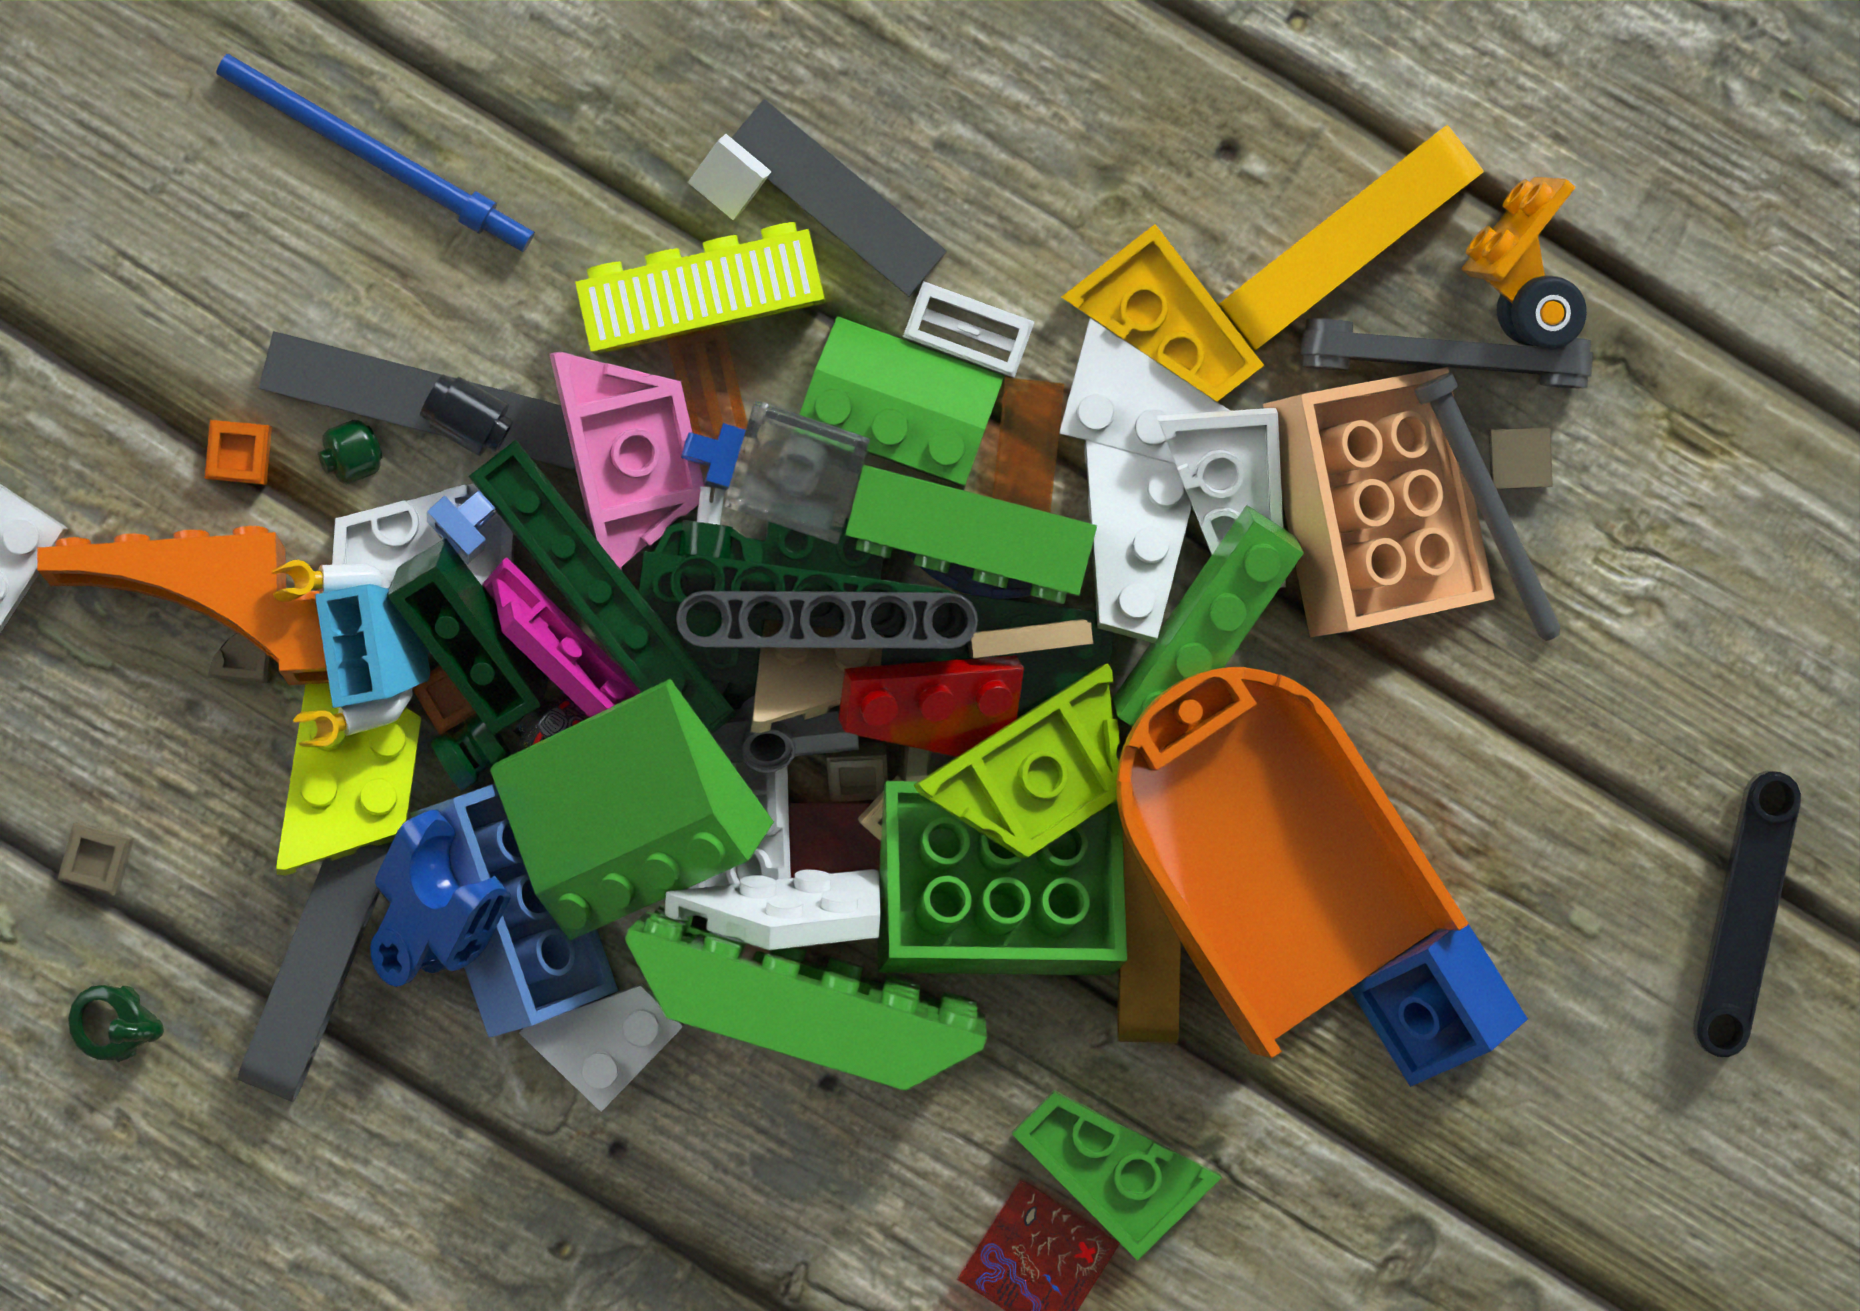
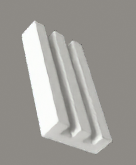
[903,281,1035,378]

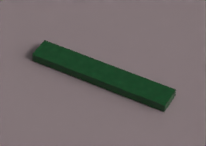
[469,440,736,735]

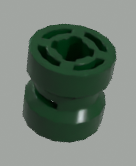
[430,713,512,791]

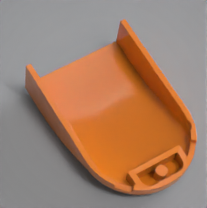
[1116,667,1469,1058]

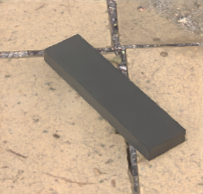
[732,99,947,297]

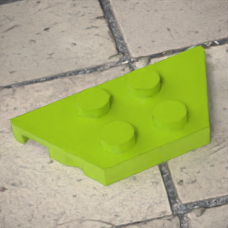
[914,663,1120,859]

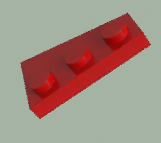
[838,655,1024,757]

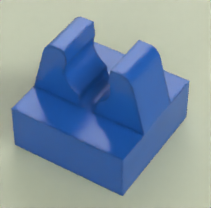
[681,423,746,491]

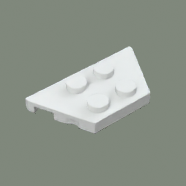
[665,869,880,950]

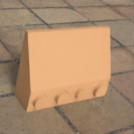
[1263,367,1495,637]

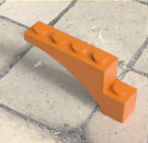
[37,526,329,685]

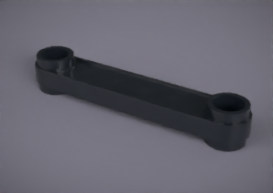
[1693,771,1801,1057]

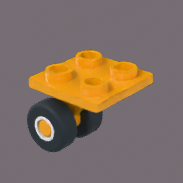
[1461,177,1587,349]

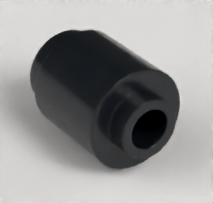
[420,374,513,456]

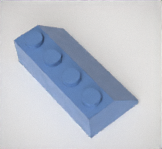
[411,784,618,1038]

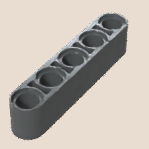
[676,591,978,648]
[237,841,393,1102]

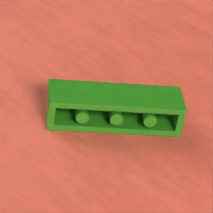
[845,465,1097,604]
[1113,505,1304,727]

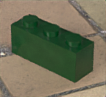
[387,538,549,735]

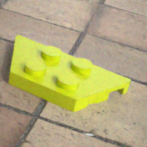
[276,683,421,876]

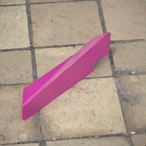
[482,557,641,718]

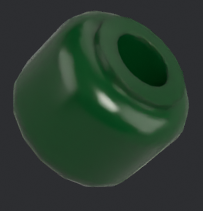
[318,419,383,484]

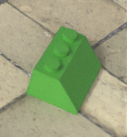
[795,316,1004,488]

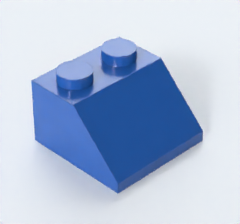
[1349,924,1528,1087]

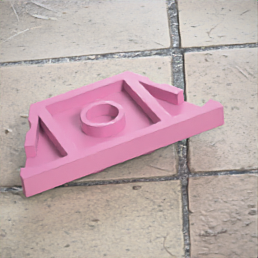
[549,352,705,570]

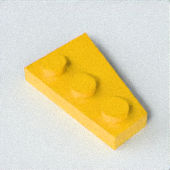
[1061,224,1264,402]

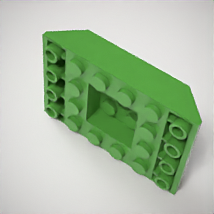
[625,905,987,1091]

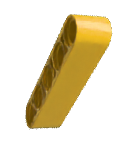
[1218,125,1484,351]

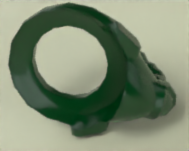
[68,985,164,1062]

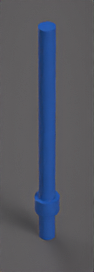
[216,54,535,252]

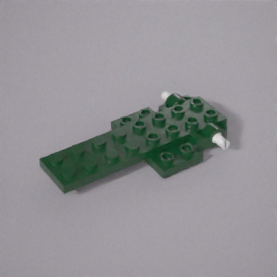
[639,486,1114,755]

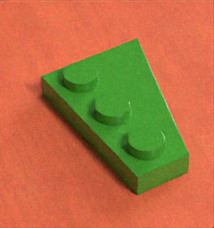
[1012,1090,1222,1261]

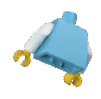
[272,560,430,747]

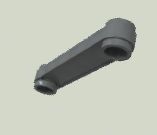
[1300,318,1593,389]

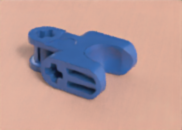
[370,809,511,987]

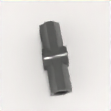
[711,696,859,773]

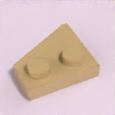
[751,619,884,733]

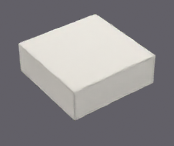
[688,134,771,220]

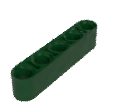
[670,555,965,638]

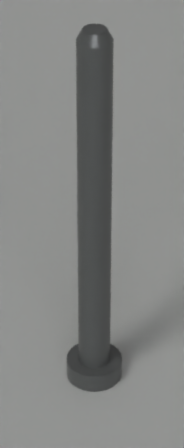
[1414,372,1560,641]

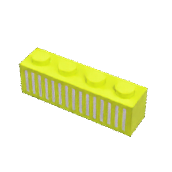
[575,222,826,355]

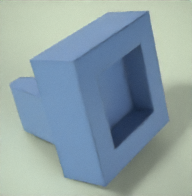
[427,491,496,565]

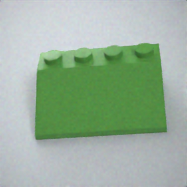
[490,679,774,941]
[878,781,1127,975]

